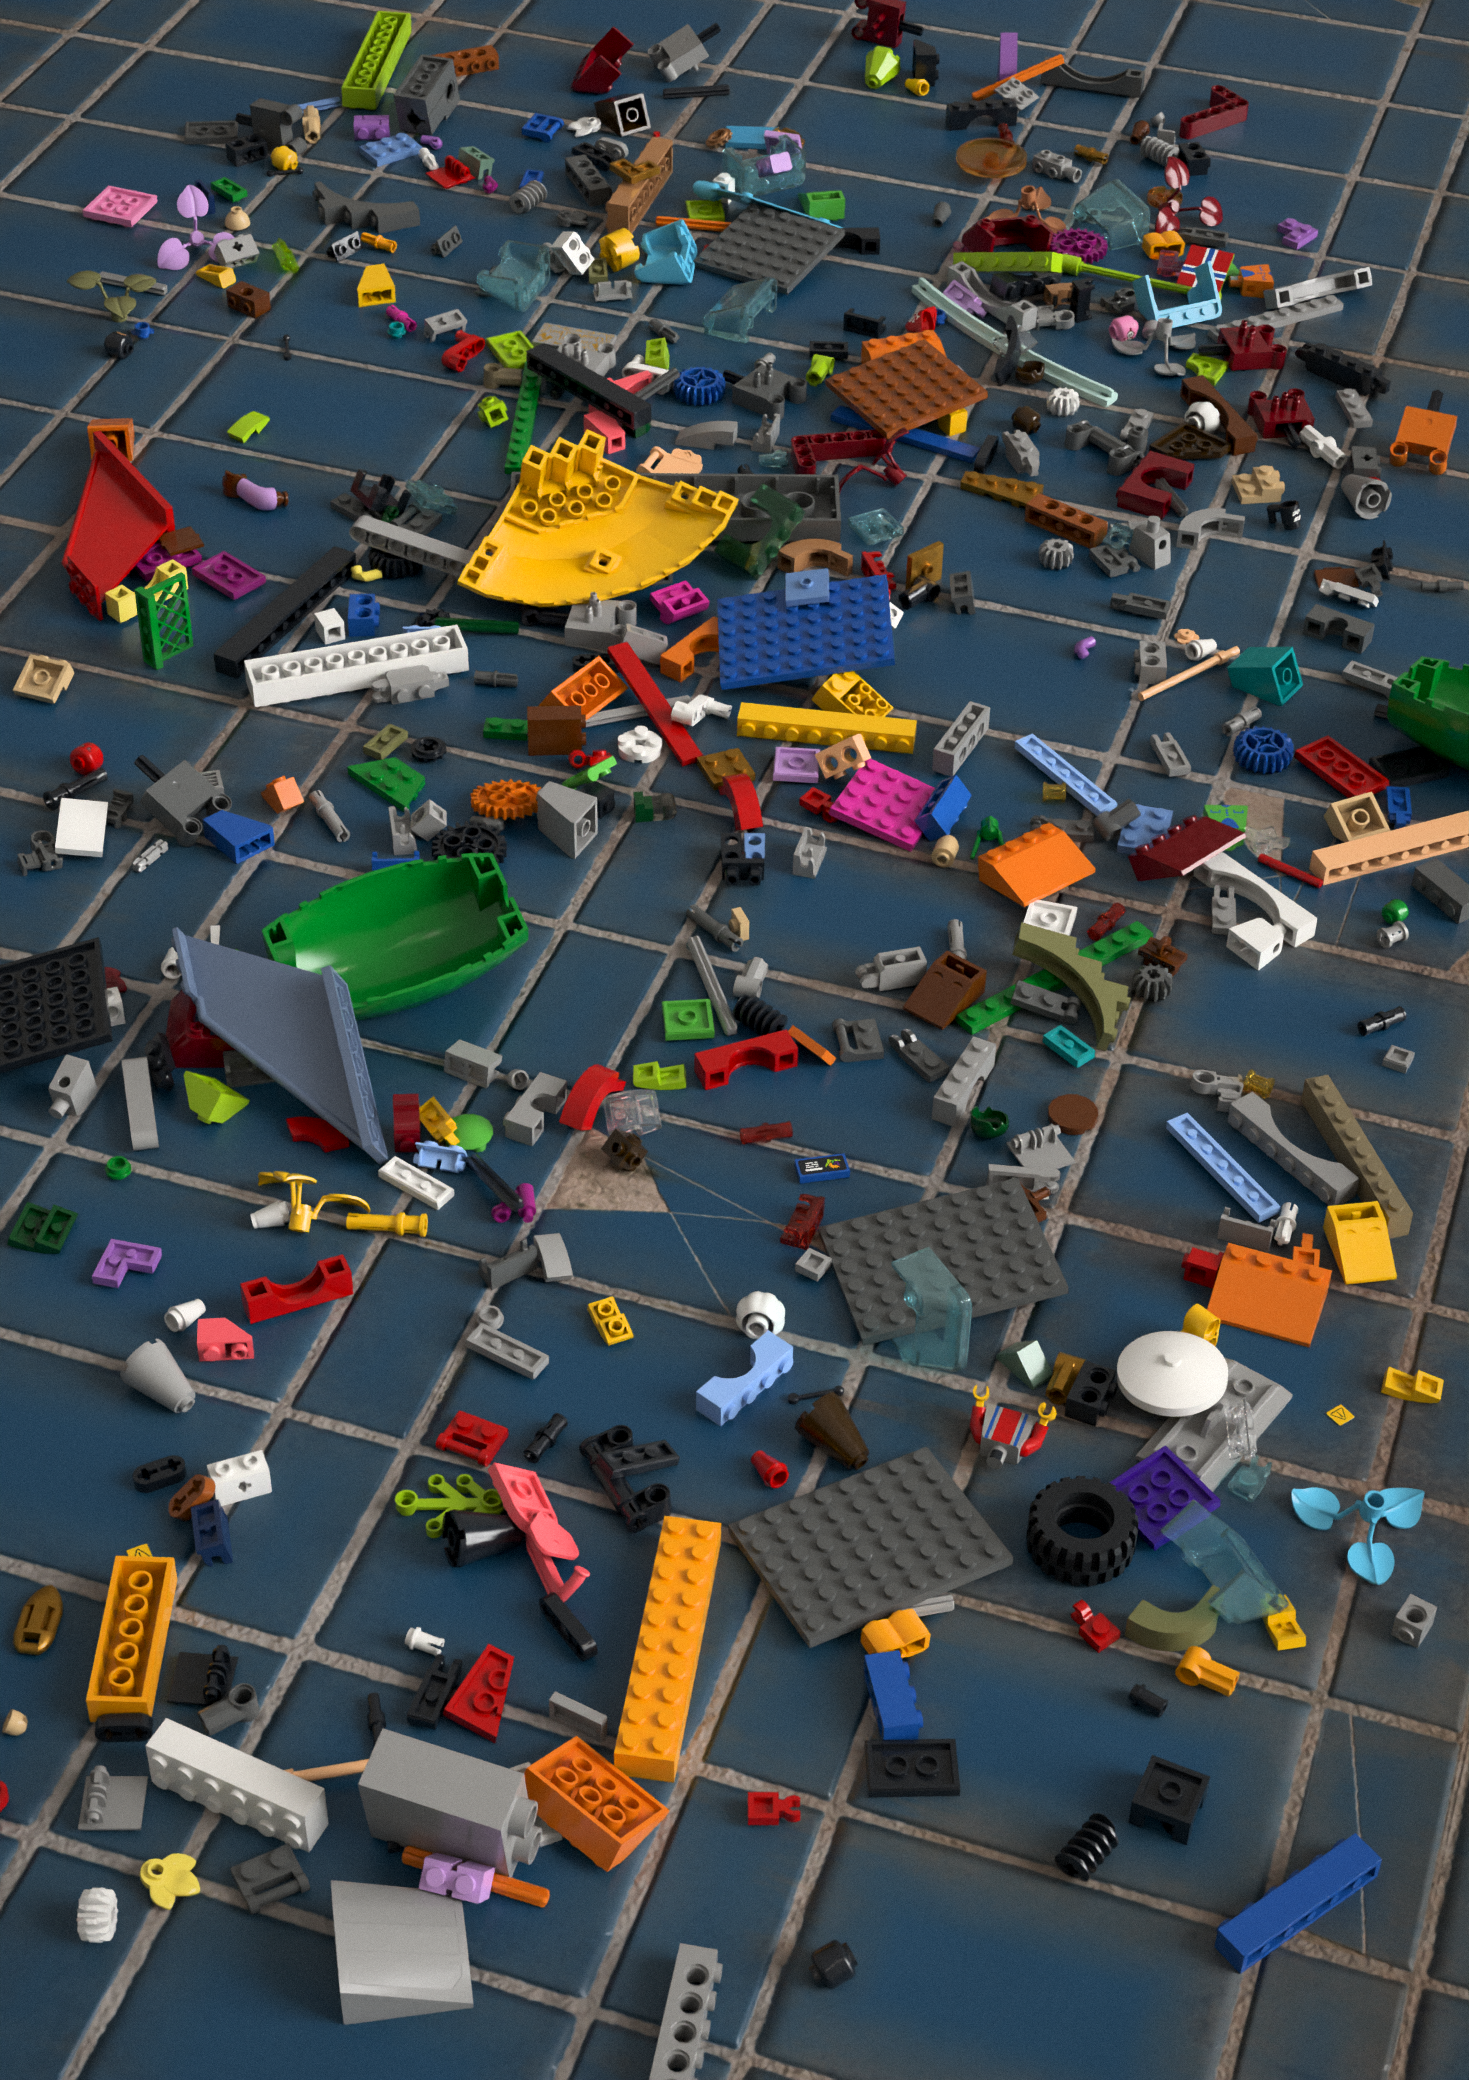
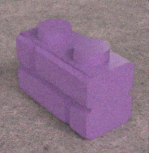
[354,115,390,140]

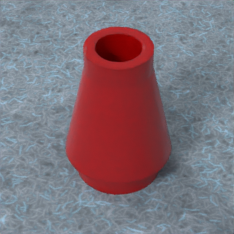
[751,1450,789,1488]

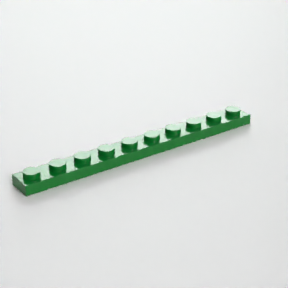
[505,361,543,474]
[956,921,1153,1035]

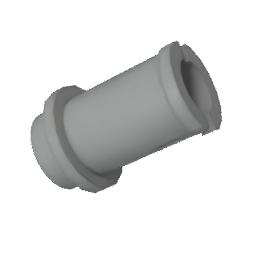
[754,352,776,369]

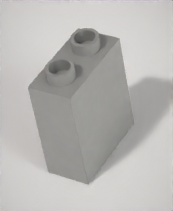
[358,1728,542,1878]

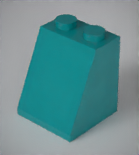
[1227,647,1303,706]

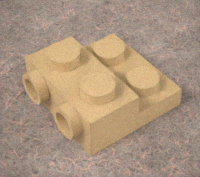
[1231,465,1285,504]
[13,654,74,704]

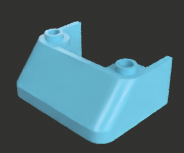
[1132,261,1222,329]

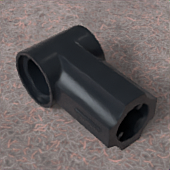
[898,575,941,610]

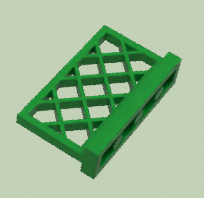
[134,572,193,670]

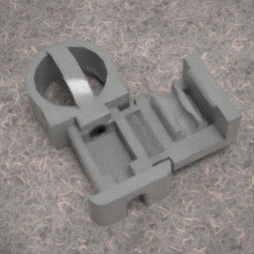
[1036,305,1074,331]
[1190,1070,1244,1112]

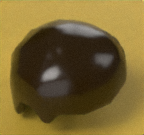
[1015,361,1045,385]

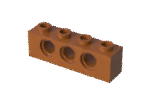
[430,45,499,77]
[1025,493,1108,549]

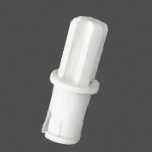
[418,148,439,171]
[1274,1202,1298,1246]

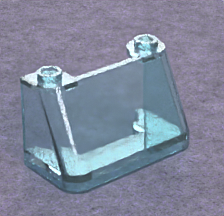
[1073,179,1150,250]
[477,240,550,312]
[703,277,777,344]

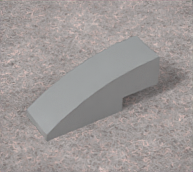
[675,421,738,450]

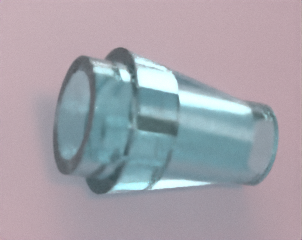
[759,449,789,469]

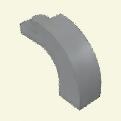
[1176,508,1245,550]

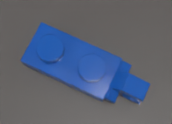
[1385,786,1412,830]

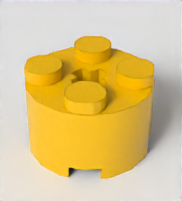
[599,228,640,272]

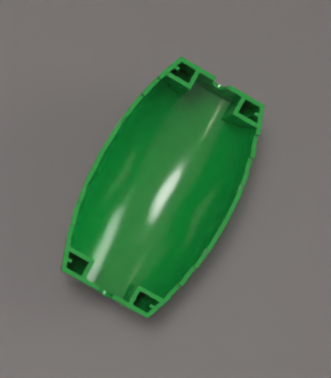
[1387,656,1469,770]
[262,853,528,1021]

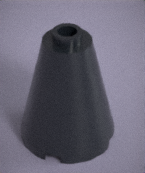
[442,1509,525,1567]

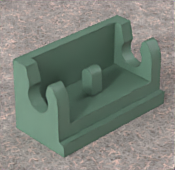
[458,146,495,180]

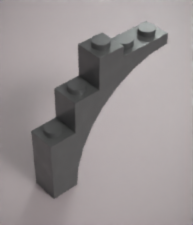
[312,181,420,234]

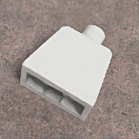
[1226,918,1286,970]

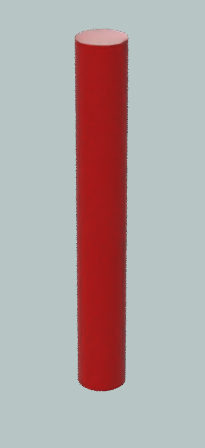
[1258,853,1323,888]

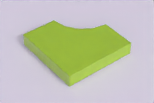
[1185,353,1229,386]

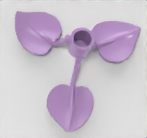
[157,185,235,270]

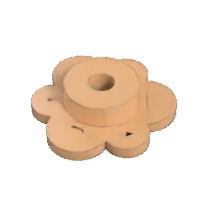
[1174,629,1199,644]

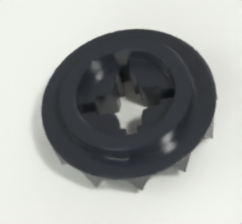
[417,608,450,627]
[411,737,447,763]

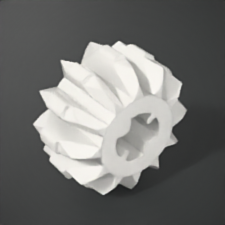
[1046,387,1079,417]
[76,1888,118,1943]

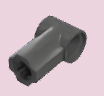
[1092,798,1141,842]
[197,1683,260,1736]

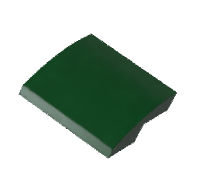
[7,1202,78,1254]

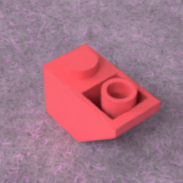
[197,1318,254,1362]

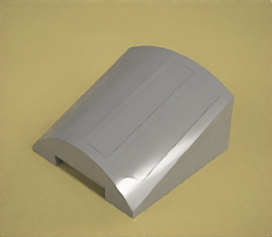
[331,1880,473,2025]

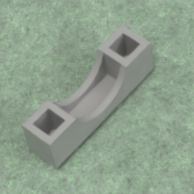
[932,1036,996,1127]

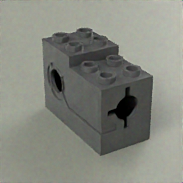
[393,54,460,135]

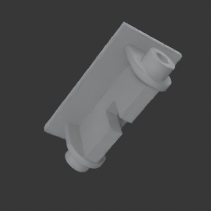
[593,280,633,302]

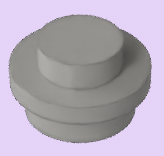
[477,1305,504,1330]

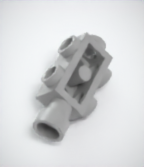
[1032,150,1082,183]

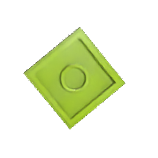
[685,199,725,222]

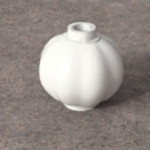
[1184,402,1220,434]
[736,1291,785,1339]

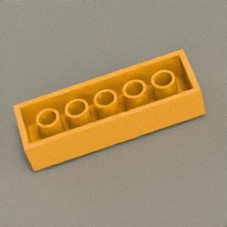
[86,1556,177,1722]

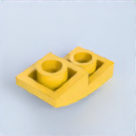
[587,1296,634,1346]

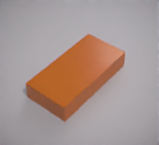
[788,1025,837,1066]

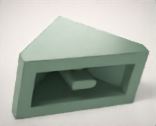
[996,1340,1053,1390]

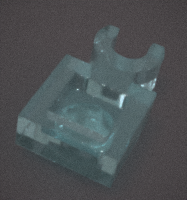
[1227,1455,1272,1502]

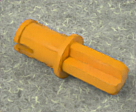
[360,232,397,253]

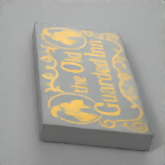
[532,323,616,353]

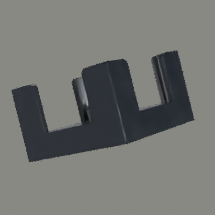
[350,469,411,515]
[1128,1755,1210,1845]

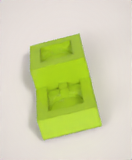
[227,411,270,443]
[633,1061,686,1090]

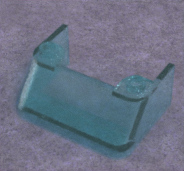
[889,1247,972,1372]
[1160,1499,1289,1624]

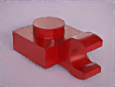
[1071,1599,1121,1653]

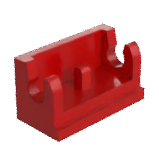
[861,551,896,590]

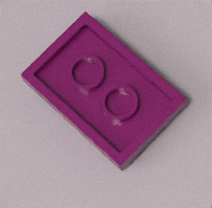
[134,543,202,581]
[192,551,266,600]

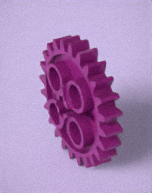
[1049,228,1108,264]

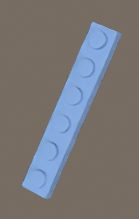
[1014,734,1117,816]
[1166,1113,1280,1223]

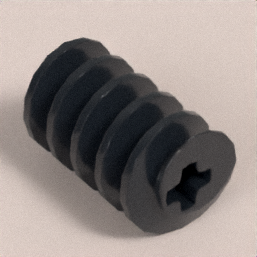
[733,995,788,1036]
[1054,1813,1119,1882]

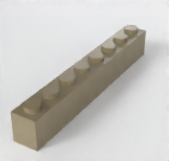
[1301,1075,1413,1239]

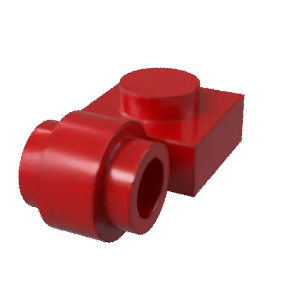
[568,749,612,768]
[799,787,839,823]

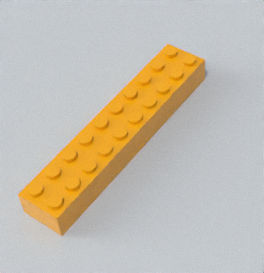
[614,1516,721,1783]

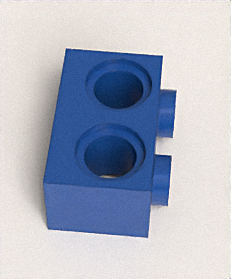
[348,594,380,636]

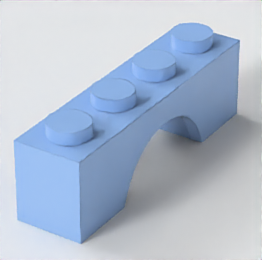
[696,1330,793,1426]

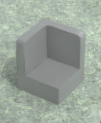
[1157,123,1176,146]

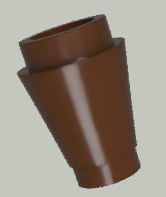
[1130,120,1150,145]

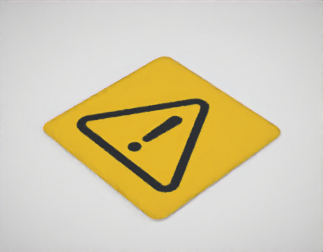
[1326,1405,1354,1426]
[127,1544,153,1557]

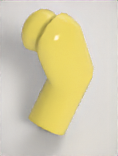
[350,565,382,582]

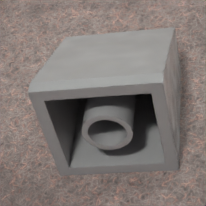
[536,781,598,859]

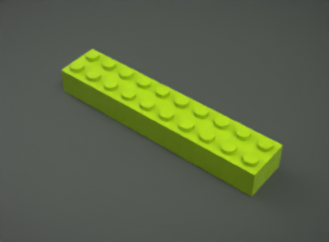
[341,11,412,110]

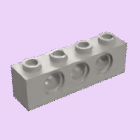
[932,701,990,777]

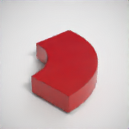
[286,1117,349,1153]

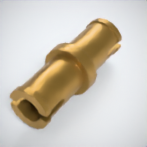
[1074,144,1109,165]

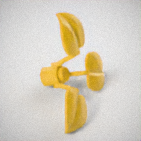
[258,1171,370,1233]

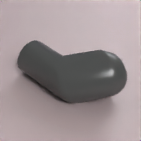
[470,816,505,831]

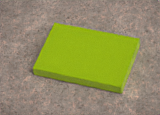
[486,330,534,369]

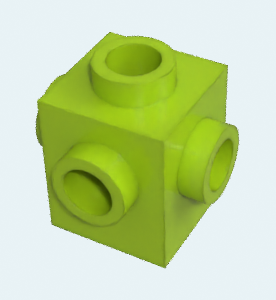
[477,396,508,428]

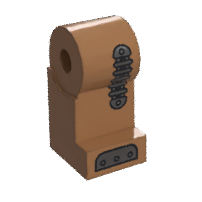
[1043,283,1072,309]

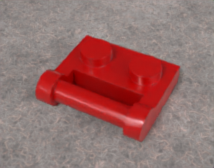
[435,1410,509,1467]

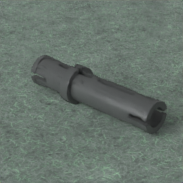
[686,904,743,952]

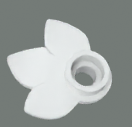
[567,117,601,138]

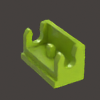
[645,337,670,370]

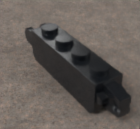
[1295,342,1391,396]

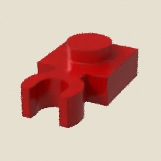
[748,1792,801,1825]

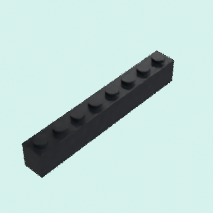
[526,343,651,430]

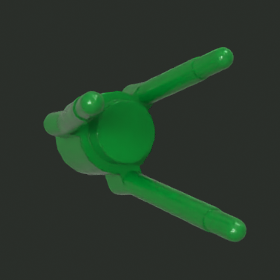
[970,816,1004,860]

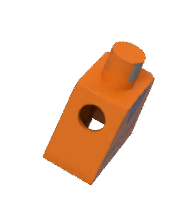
[1229,264,1274,298]

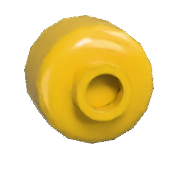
[271,146,298,171]

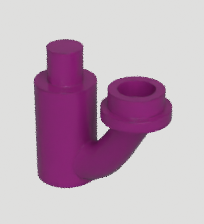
[491,1183,536,1223]

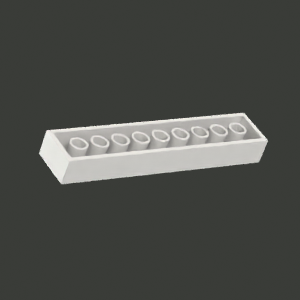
[244,625,469,707]

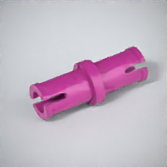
[386,305,417,332]

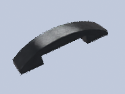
[994,315,1021,386]

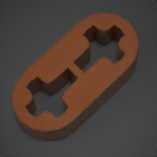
[168,1474,216,1521]

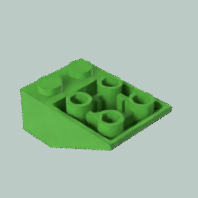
[797,190,845,221]

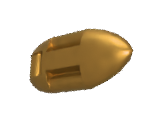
[13,1585,63,1655]

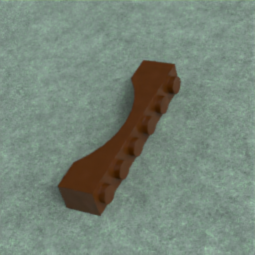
[1180,375,1258,456]

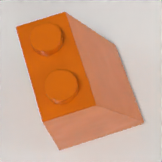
[87,418,135,461]

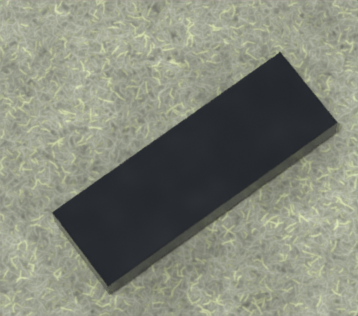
[596,1440,680,1480]

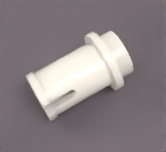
[405,1627,445,1657]

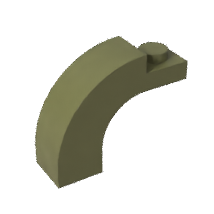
[1125,1585,1224,1651]

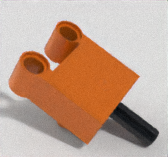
[1389,390,1457,475]

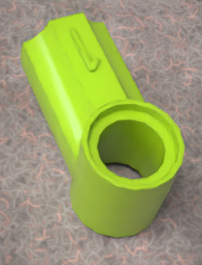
[806,354,835,387]

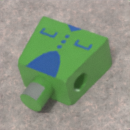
[1203,805,1248,851]

